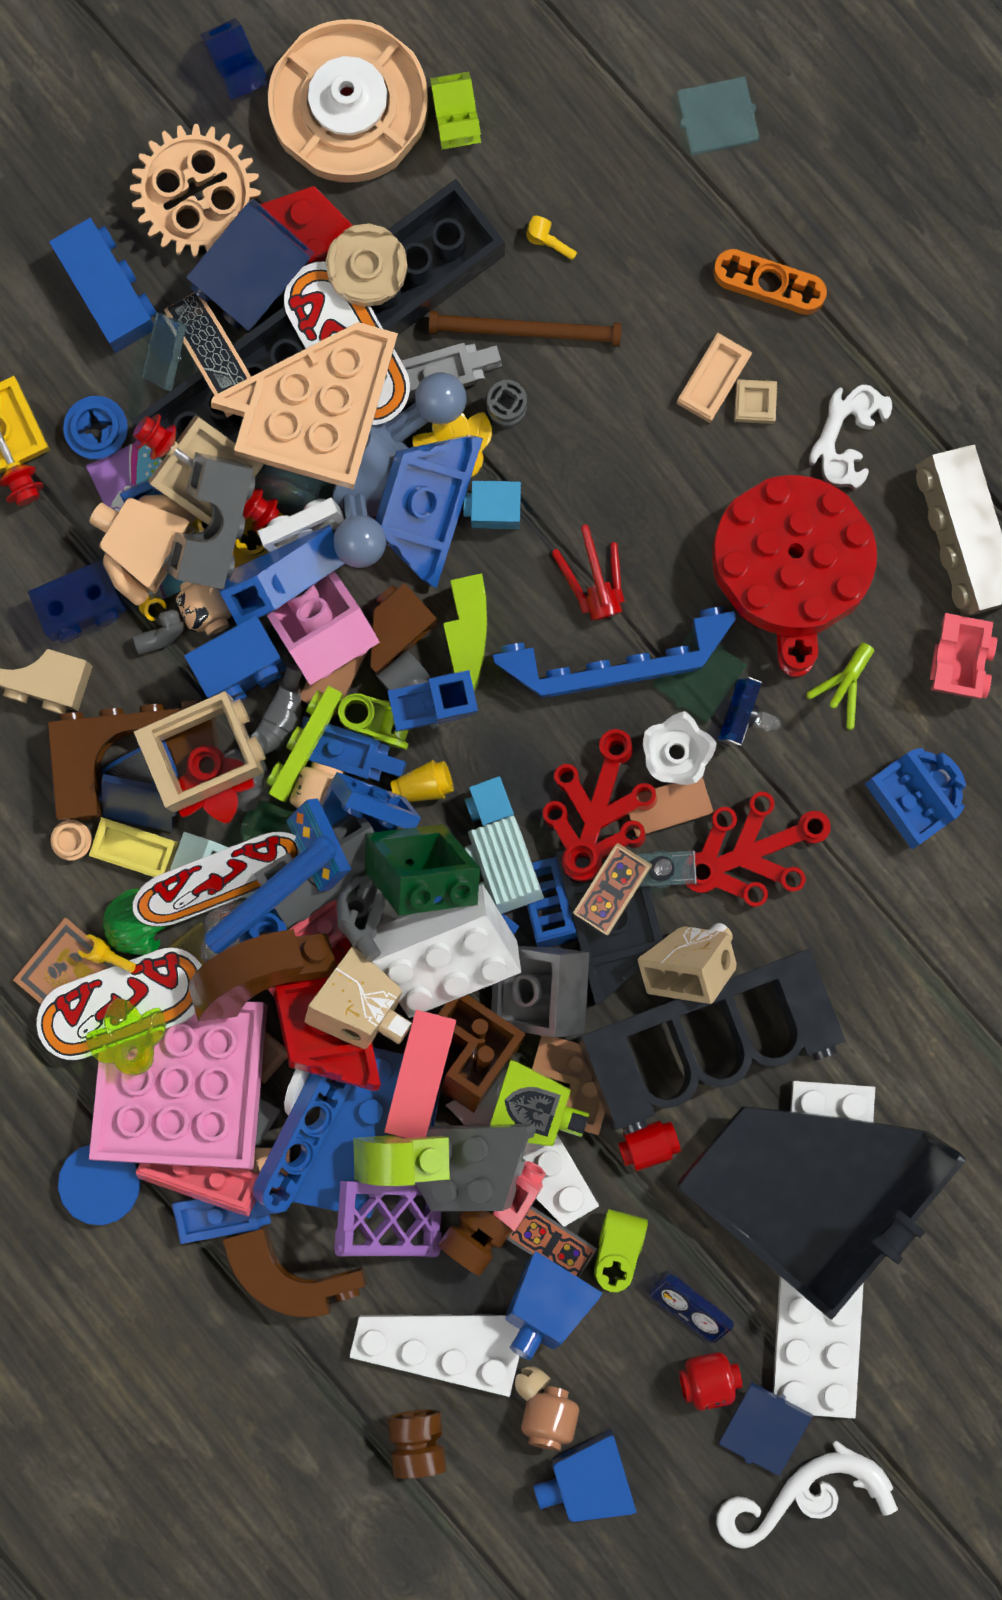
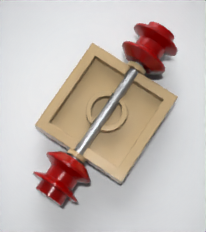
[133,414,279,532]

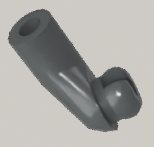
[133,609,185,655]

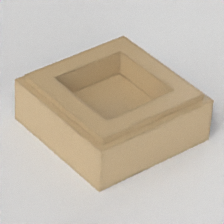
[734,379,777,424]

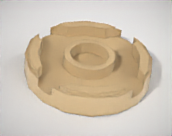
[326,223,407,307]

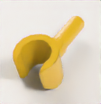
[526,216,577,261]
[78,934,136,973]

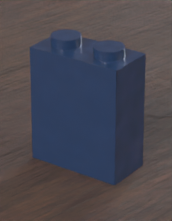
[186,199,315,331]

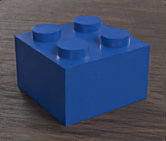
[184,615,287,701]

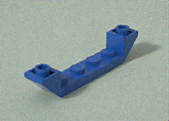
[493,607,736,699]

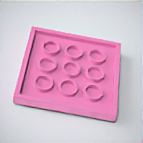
[89,1002,268,1170]

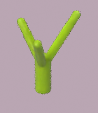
[806,642,874,730]

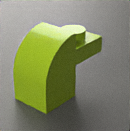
[430,72,481,149]
[353,1135,450,1186]

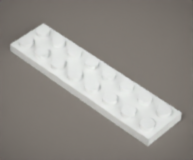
[772,1081,875,1418]

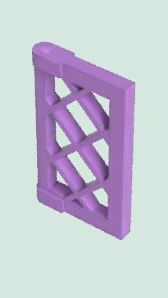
[334,1181,442,1257]

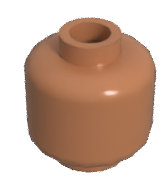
[521,1386,579,1451]

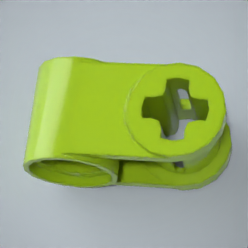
[338,693,409,750]
[594,1209,648,1292]

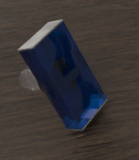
[718,677,781,745]

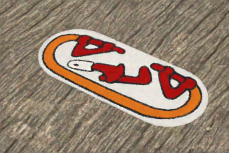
[284,262,410,425]
[133,832,301,926]
[37,948,202,1060]

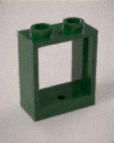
[364,824,480,916]

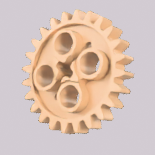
[130,124,261,258]

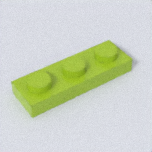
[266,686,344,802]

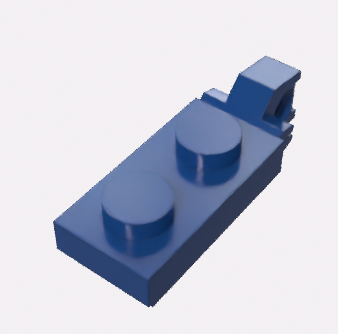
[301,716,407,781]
[172,1192,291,1244]

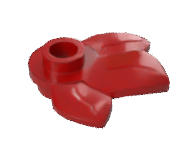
[178,745,255,824]

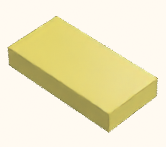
[89,817,180,877]

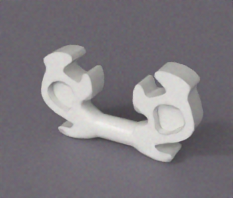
[809,385,892,491]

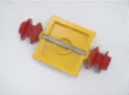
[0,376,50,506]

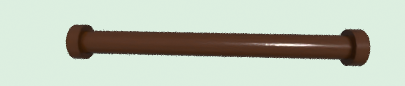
[429,310,622,347]

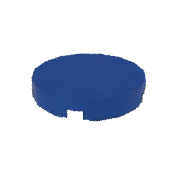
[58,1145,141,1225]

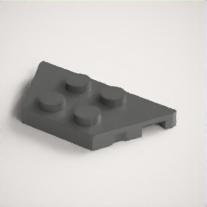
[390,1124,536,1211]

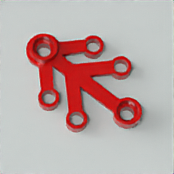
[542,729,657,881]
[681,792,831,907]

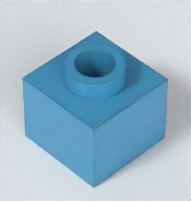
[465,776,514,827]

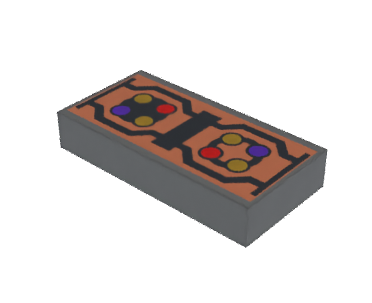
[507,1206,598,1278]

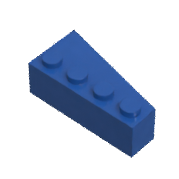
[293,1047,404,1218]

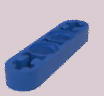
[253,1073,351,1212]

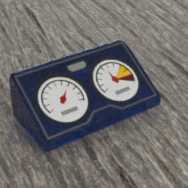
[649,1270,734,1343]

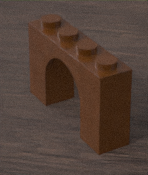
[48,700,219,822]

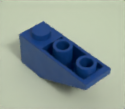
[220,525,345,625]

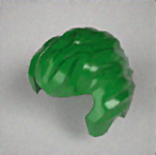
[103,889,166,955]

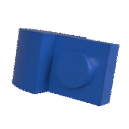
[388,670,478,732]

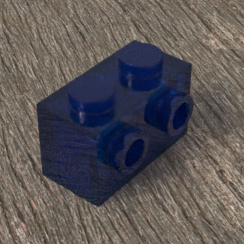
[27,560,127,643]

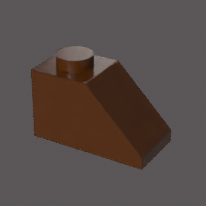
[371,583,438,675]

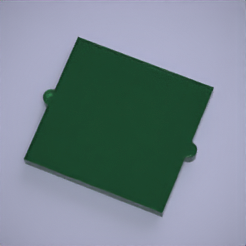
[652,628,747,724]

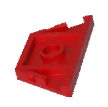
[238,186,353,266]
[274,937,381,1091]

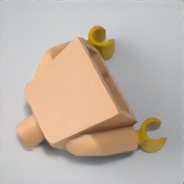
[89,494,204,621]

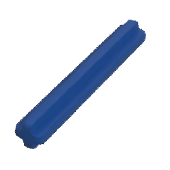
[205,835,337,954]

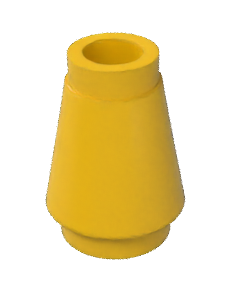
[391,760,454,802]

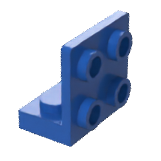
[320,772,421,832]

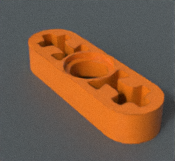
[713,249,827,315]

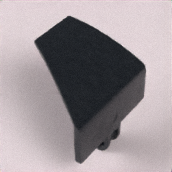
[677,1106,966,1319]

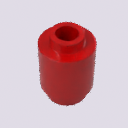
[618,1120,681,1172]

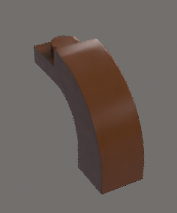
[188,929,337,1022]
[223,1225,367,1317]

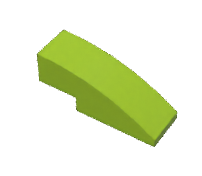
[443,573,487,692]

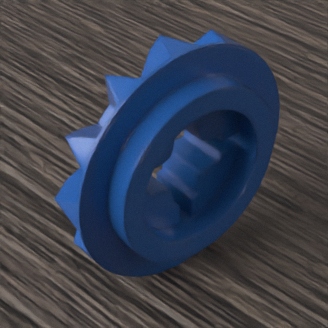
[63,396,128,460]

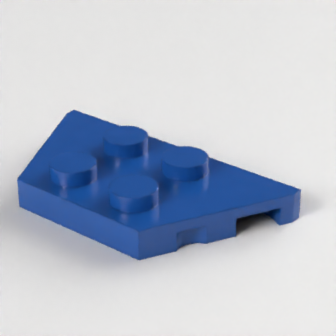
[375,435,483,588]

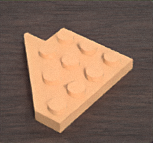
[211,322,398,489]

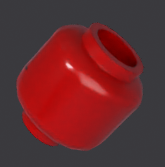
[679,1352,742,1411]

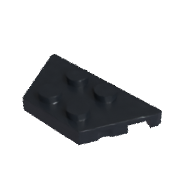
[556,851,663,1004]

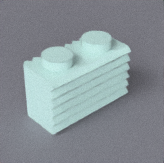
[465,816,544,914]

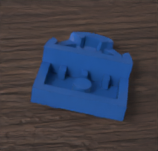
[864,748,966,849]

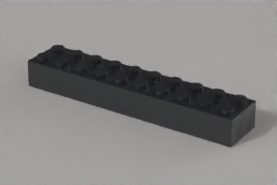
[132,179,505,461]

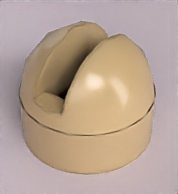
[515,1366,551,1401]

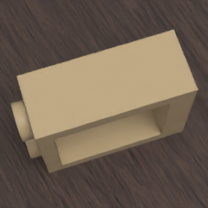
[134,691,266,813]

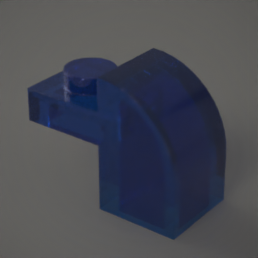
[200,18,267,101]

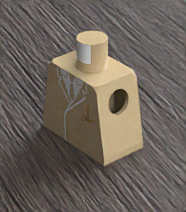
[637,923,737,1004]
[304,946,412,1049]

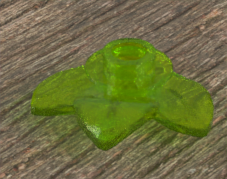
[86,998,166,1076]

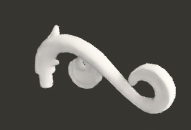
[716,1441,898,1549]

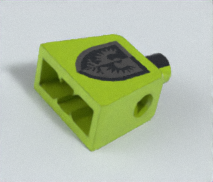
[490,1059,589,1146]

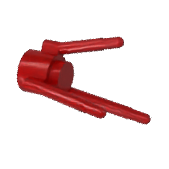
[552,524,625,621]

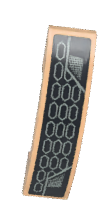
[164,293,251,418]

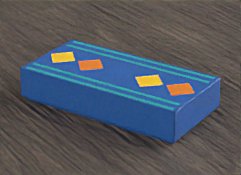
[286,798,351,892]

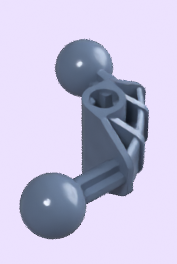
[333,372,467,568]

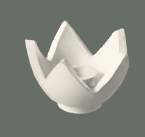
[643,712,716,785]

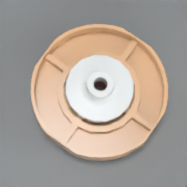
[268,19,428,183]

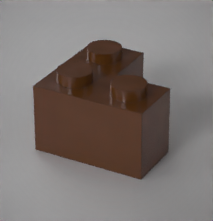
[438,995,525,1113]

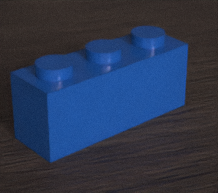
[49,217,157,353]

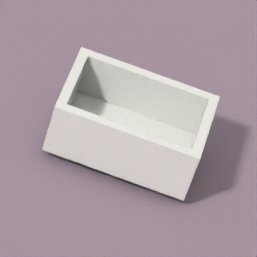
[372,884,521,1018]

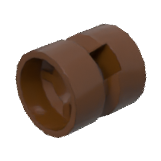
[438,1211,513,1276]
[387,1409,446,1479]

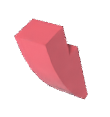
[384,1010,456,1138]

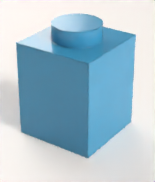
[464,481,521,529]

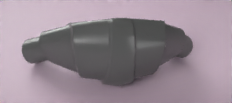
[242,664,303,756]
[336,874,386,961]

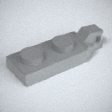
[401,343,502,404]

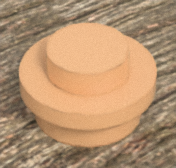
[51,820,92,861]

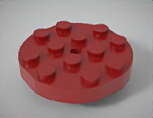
[712,475,877,636]

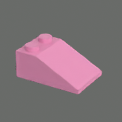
[266,571,380,685]

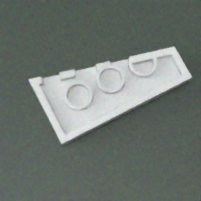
[446,1068,599,1227]
[350,1314,520,1397]

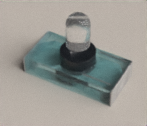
[636,851,696,888]

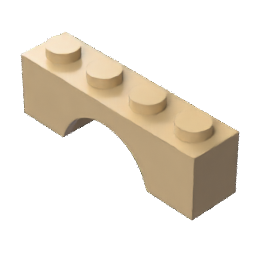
[0,649,93,714]

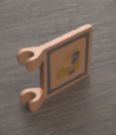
[13,917,116,1004]

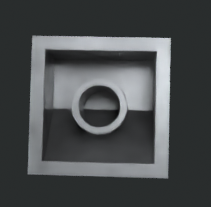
[491,946,589,1038]

